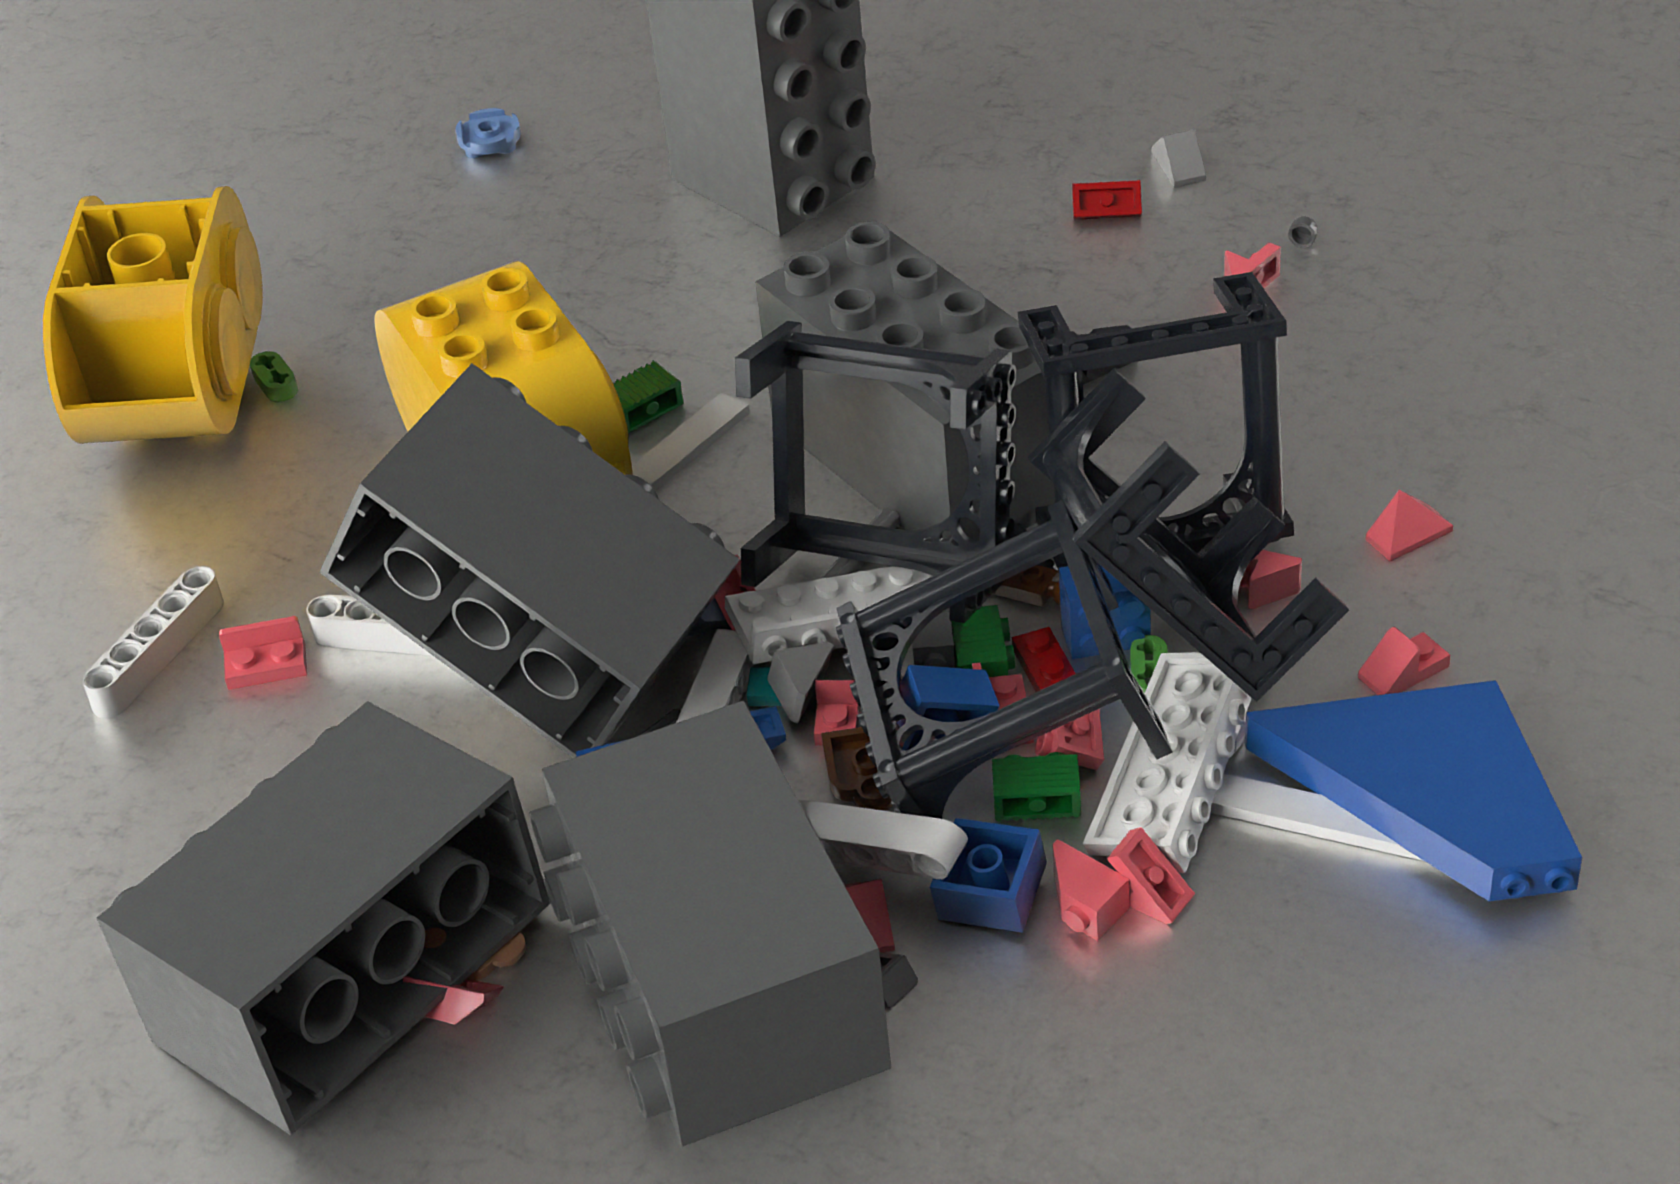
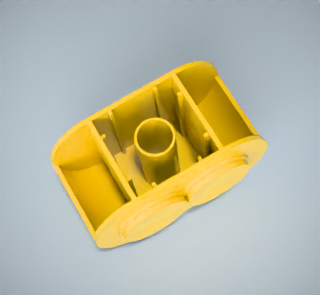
[43,186,263,444]
[375,261,633,475]

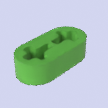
[250,351,298,402]
[1130,635,1168,693]

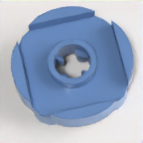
[455,108,521,158]

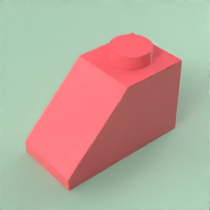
[1052,839,1130,941]

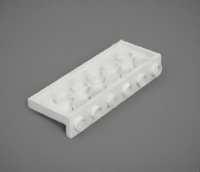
[725,566,949,664]
[1083,652,1251,873]

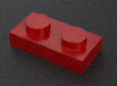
[1072,180,1142,220]
[1011,626,1076,692]

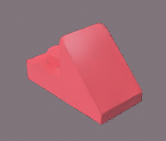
[1224,242,1281,288]
[1240,550,1302,609]
[1358,626,1450,695]
[814,680,860,745]
[1107,827,1195,924]

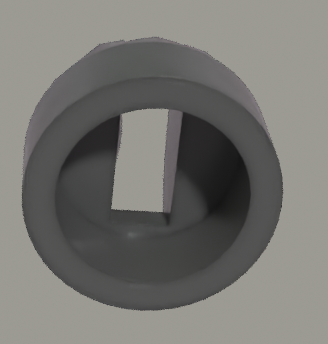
[1288,216,1318,248]

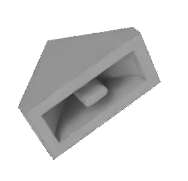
[1152,129,1206,187]
[767,642,834,724]

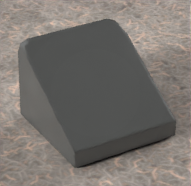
[879,952,918,1008]

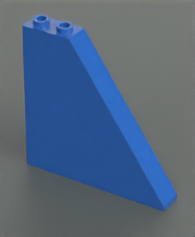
[1245,680,1582,902]

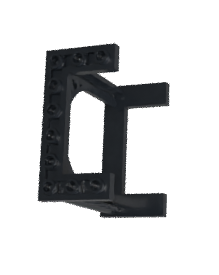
[1017,272,1294,571]
[735,321,1016,623]
[1028,368,1349,702]
[836,500,1173,819]

